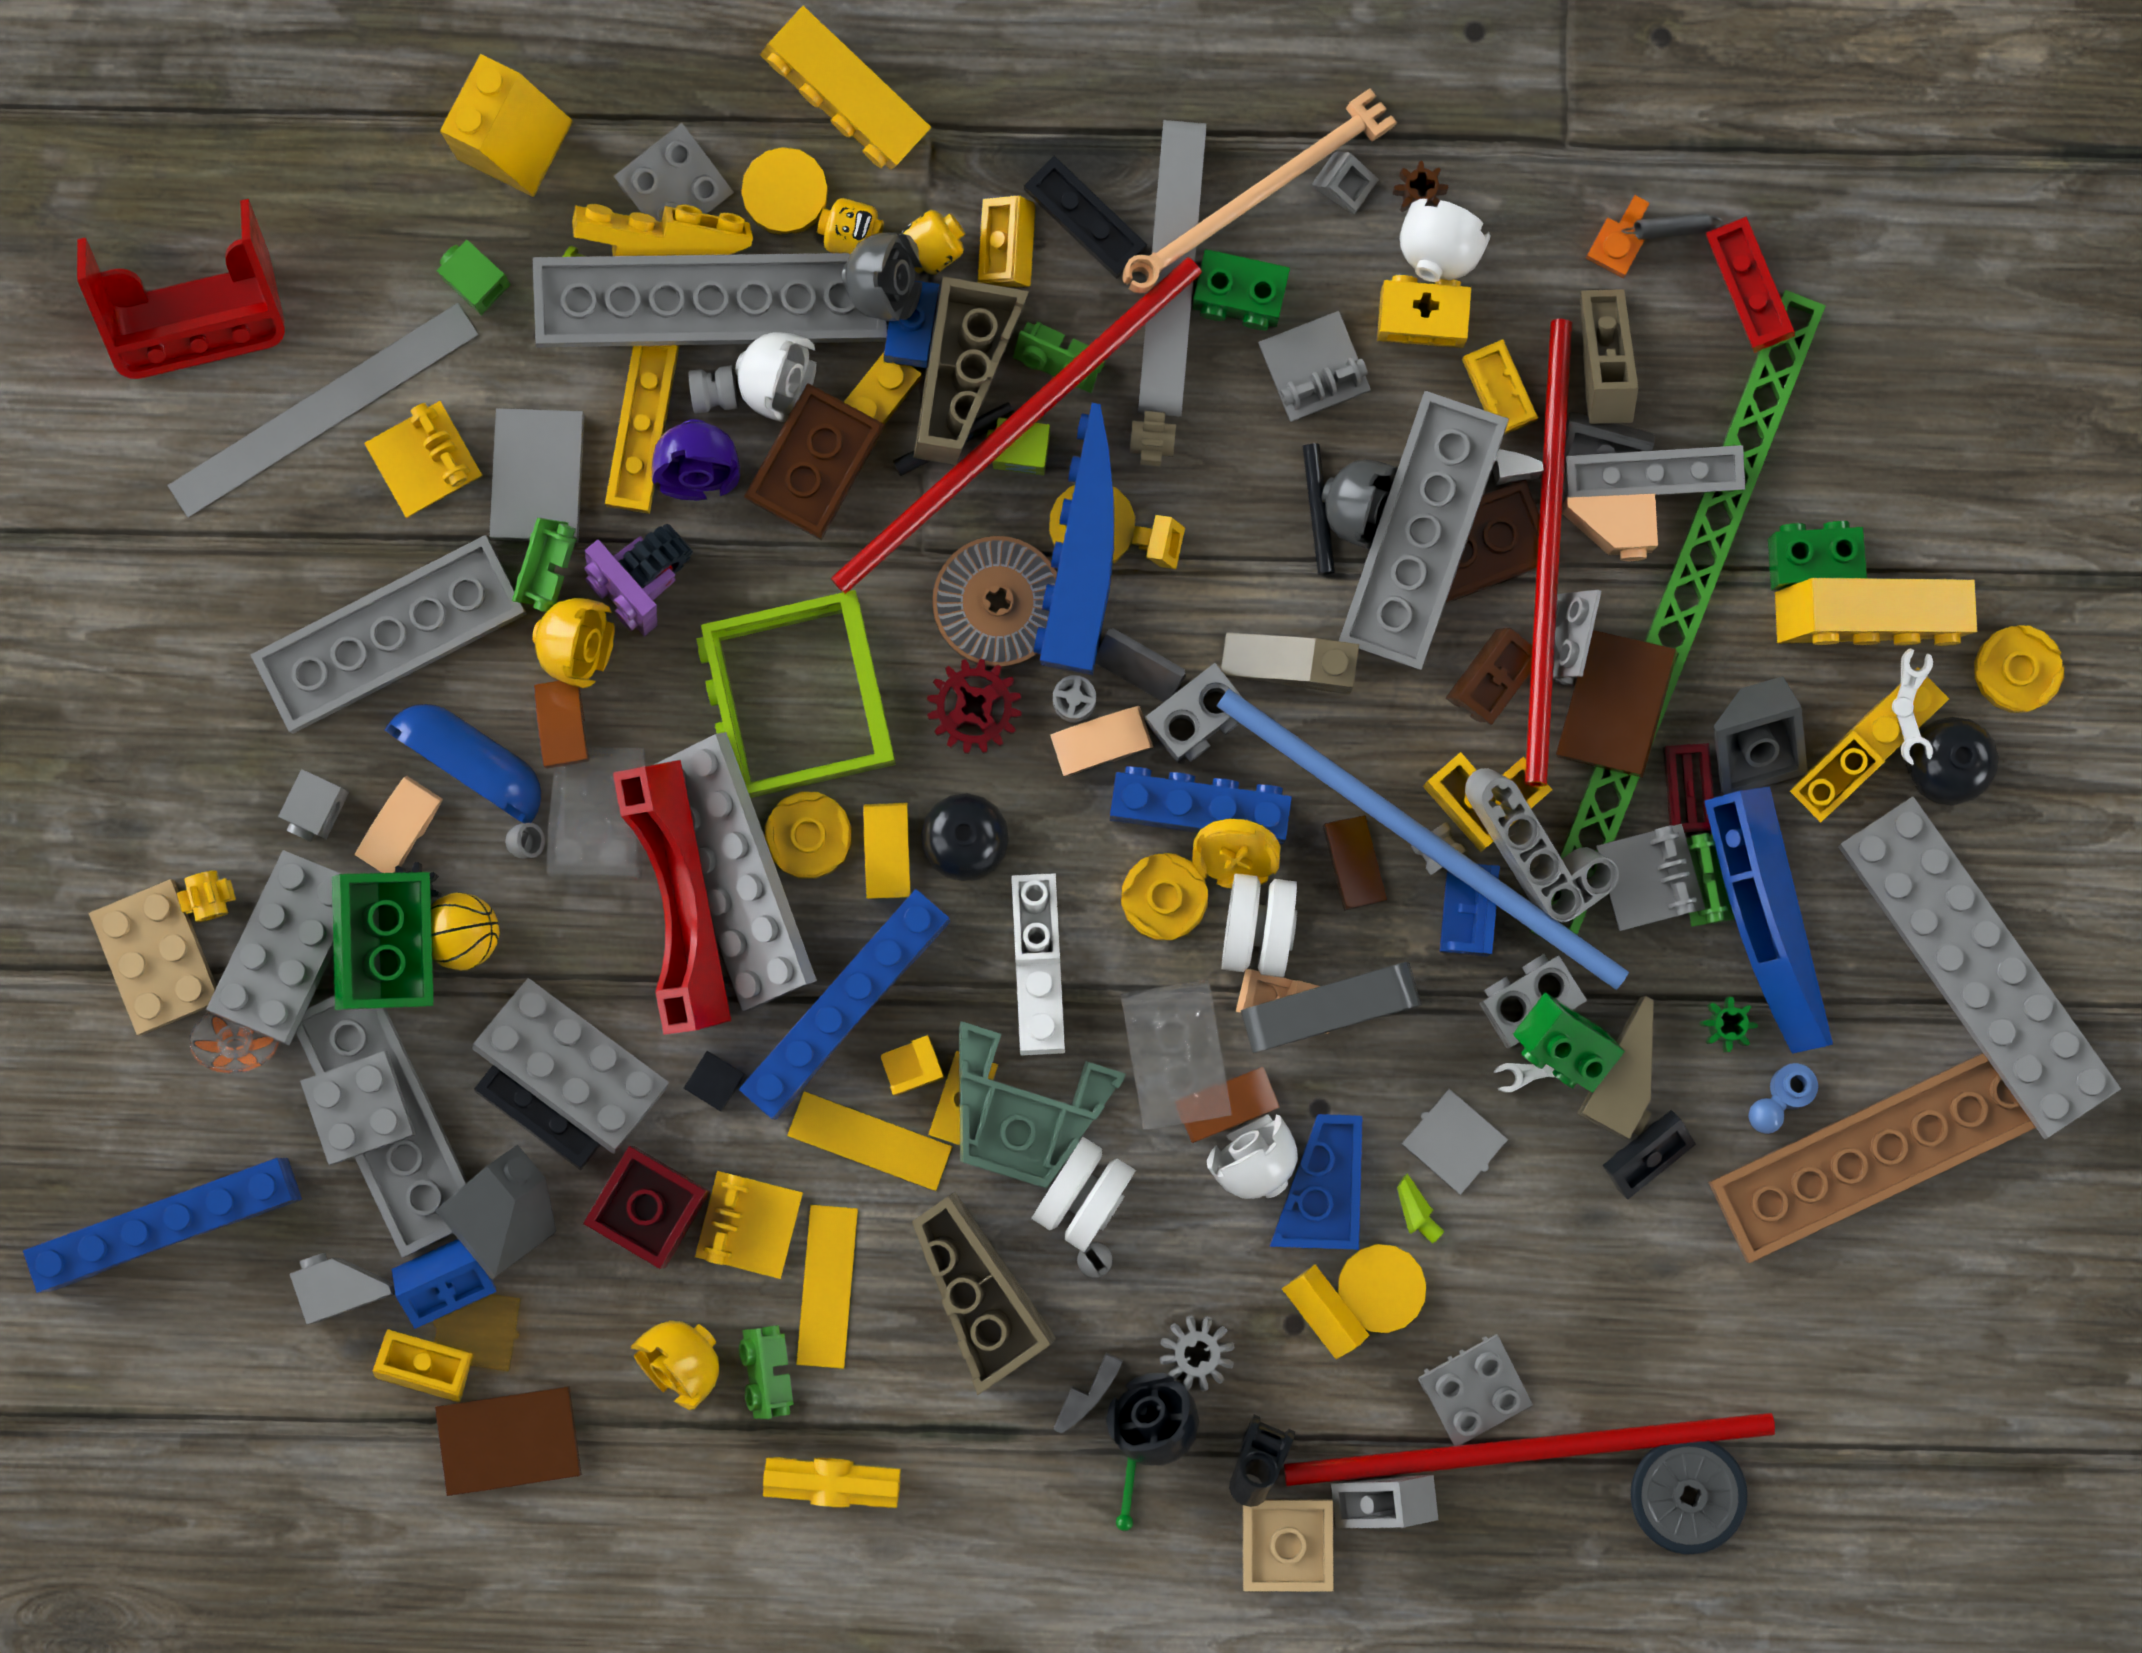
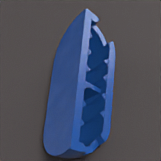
[384,704,541,823]

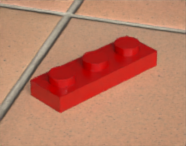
[1706,216,1795,353]

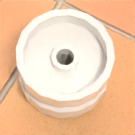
[1222,873,1297,978]
[1031,1137,1136,1252]

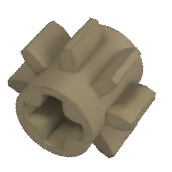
[1130,411,1176,466]

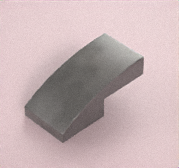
[1054,1353,1123,1433]

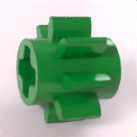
[1699,997,1758,1052]

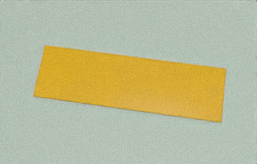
[787,1091,952,1191]
[796,1205,858,1369]

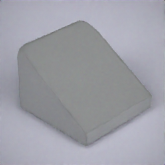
[1312,151,1379,214]

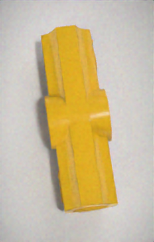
[763,1457,901,1508]

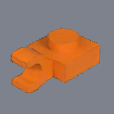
[1585,195,1650,278]

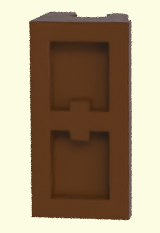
[1446,628,1532,725]

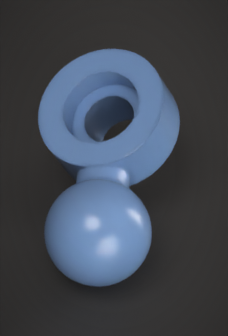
[1748,1063,1818,1134]

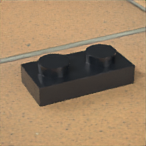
[1603,1110,1696,1200]

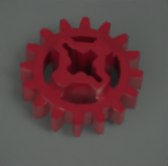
[927,659,1022,754]

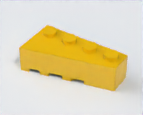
[760,6,931,170]
[1775,578,1977,646]

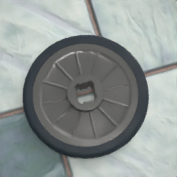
[1631,1441,1748,1554]

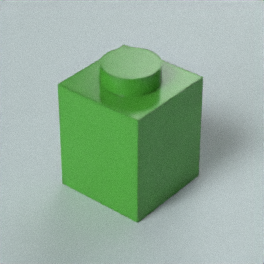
[437,239,511,315]

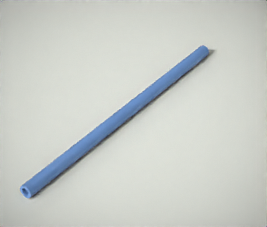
[1217,689,1629,990]

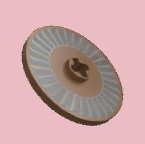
[933,536,1057,667]

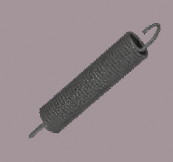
[1622,213,1724,240]

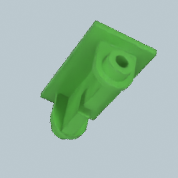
[1013,321,1106,393]
[512,517,577,612]
[1686,833,1735,927]
[739,1325,794,1419]

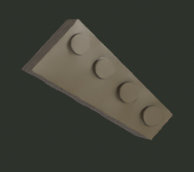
[913,276,1029,465]
[912,1192,1056,1396]

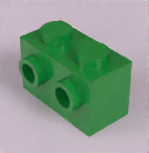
[1192,249,1290,330]
[1767,521,1867,591]
[1513,992,1625,1093]

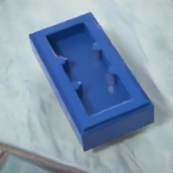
[884,281,939,368]

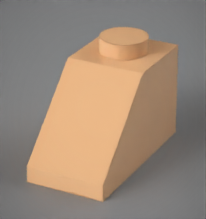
[1562,494,1658,561]

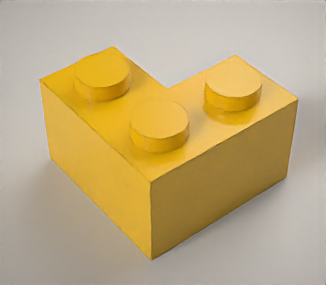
[1423,752,1553,852]

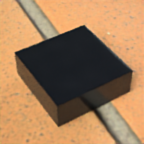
[684,1051,745,1112]

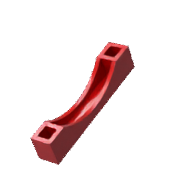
[613,760,731,1035]

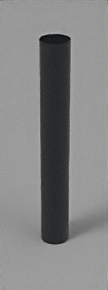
[893,402,1014,476]
[1302,443,1335,575]

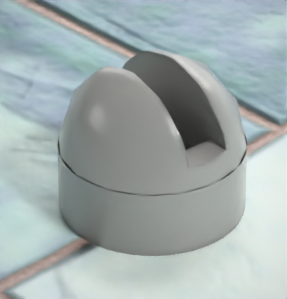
[505,823,545,859]
[1077,1242,1113,1278]

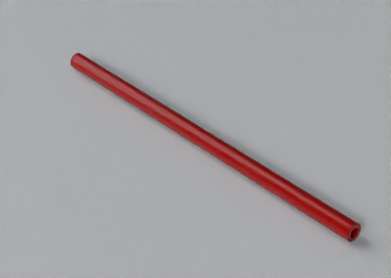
[830,257,1202,594]
[1525,319,1572,787]
[1284,1413,1775,1486]

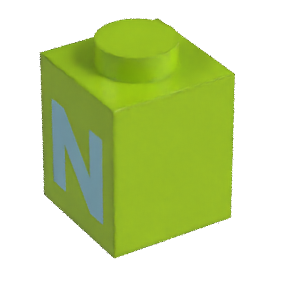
[987,418,1050,476]

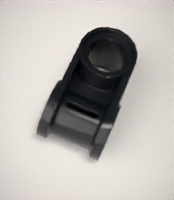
[1229,1414,1295,1507]

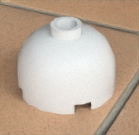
[1400,199,1491,282]
[735,332,816,422]
[1207,1114,1298,1199]

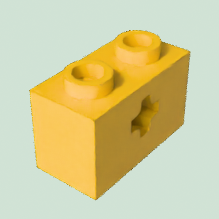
[1377,275,1471,348]

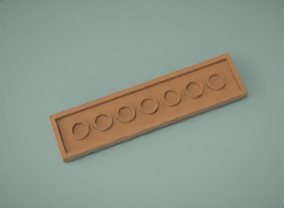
[1708,1053,2036,1263]

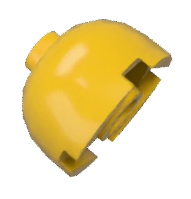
[532,598,615,688]
[631,1320,719,1410]

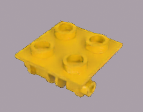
[364,401,483,518]
[695,1171,803,1279]

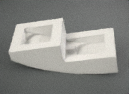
[1492,449,1544,485]

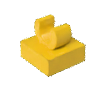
[1131,515,1185,570]

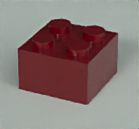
[583,1146,711,1269]

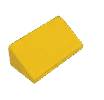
[978,196,1036,287]
[1282,1264,1370,1360]
[373,1329,473,1402]

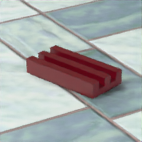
[1663,743,1714,833]

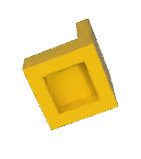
[881,1035,945,1096]

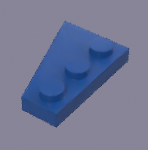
[1269,1114,1363,1250]

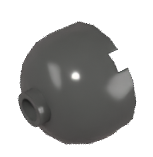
[842,232,922,321]
[1322,459,1398,550]

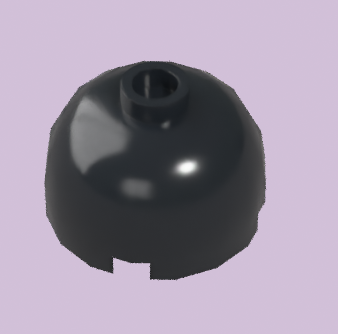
[1906,717,1999,806]
[921,793,1009,881]
[1106,1373,1199,1466]

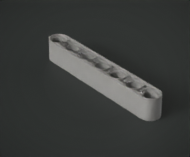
[1138,120,1207,417]

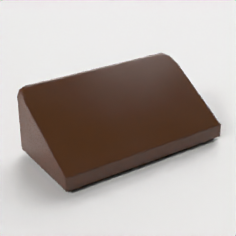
[1322,815,1387,911]

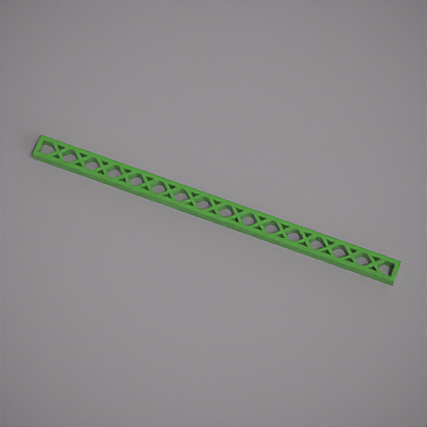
[1529,290,1826,937]

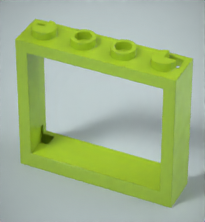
[696,590,896,798]

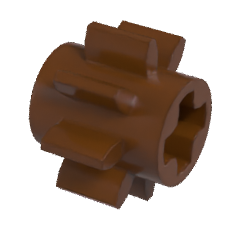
[1393,161,1448,212]

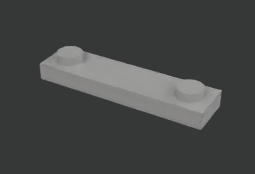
[1565,445,1745,498]

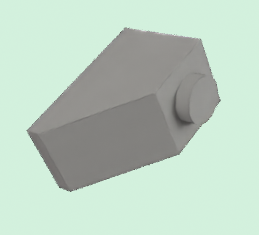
[290,1253,395,1325]
[1331,1475,1439,1528]

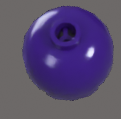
[652,419,740,501]

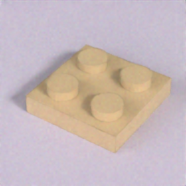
[1243,1499,1333,1592]

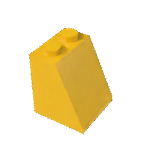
[440,54,573,197]

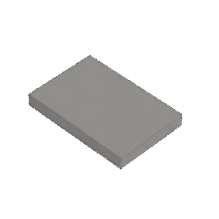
[489,408,585,543]

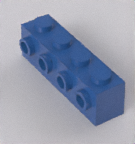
[1110,766,1292,845]

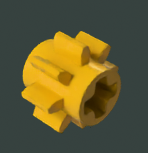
[177,870,236,922]

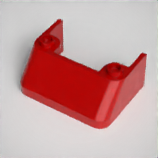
[77,199,285,379]

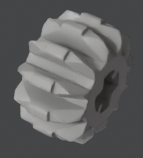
[1159,1315,1235,1391]

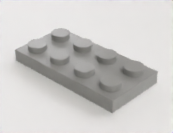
[206,850,340,1046]
[472,978,669,1154]

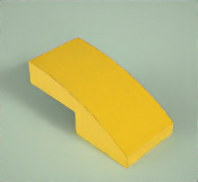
[863,803,911,899]

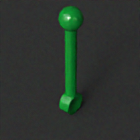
[1116,1457,1136,1531]

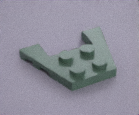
[959,1021,1126,1189]

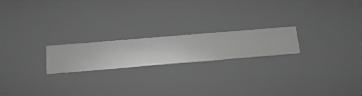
[167,303,479,518]

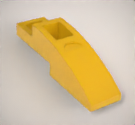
[572,204,753,256]
[1790,667,1949,823]

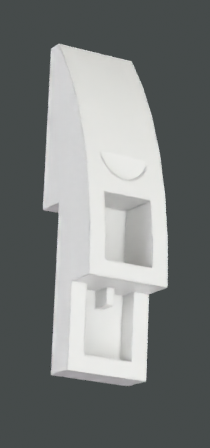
[1012,873,1065,1055]

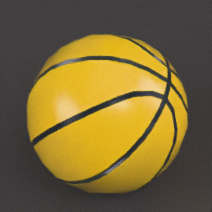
[431,892,500,971]

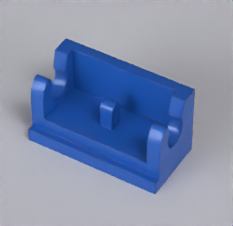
[1439,864,1500,957]
[391,1239,497,1329]

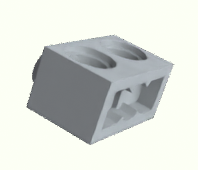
[1145,663,1243,763]
[1479,954,1587,1048]

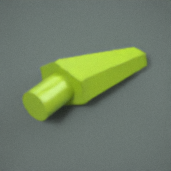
[1397,1173,1444,1244]

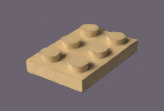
[89,879,217,1036]

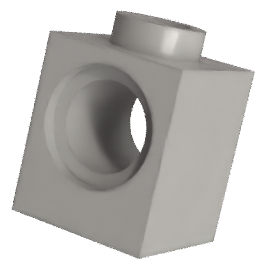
[278,769,349,842]

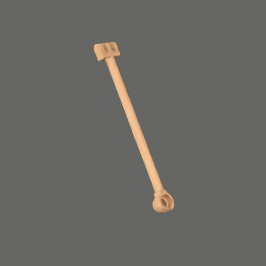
[1123,88,1397,293]

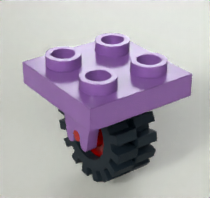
[584,524,693,637]

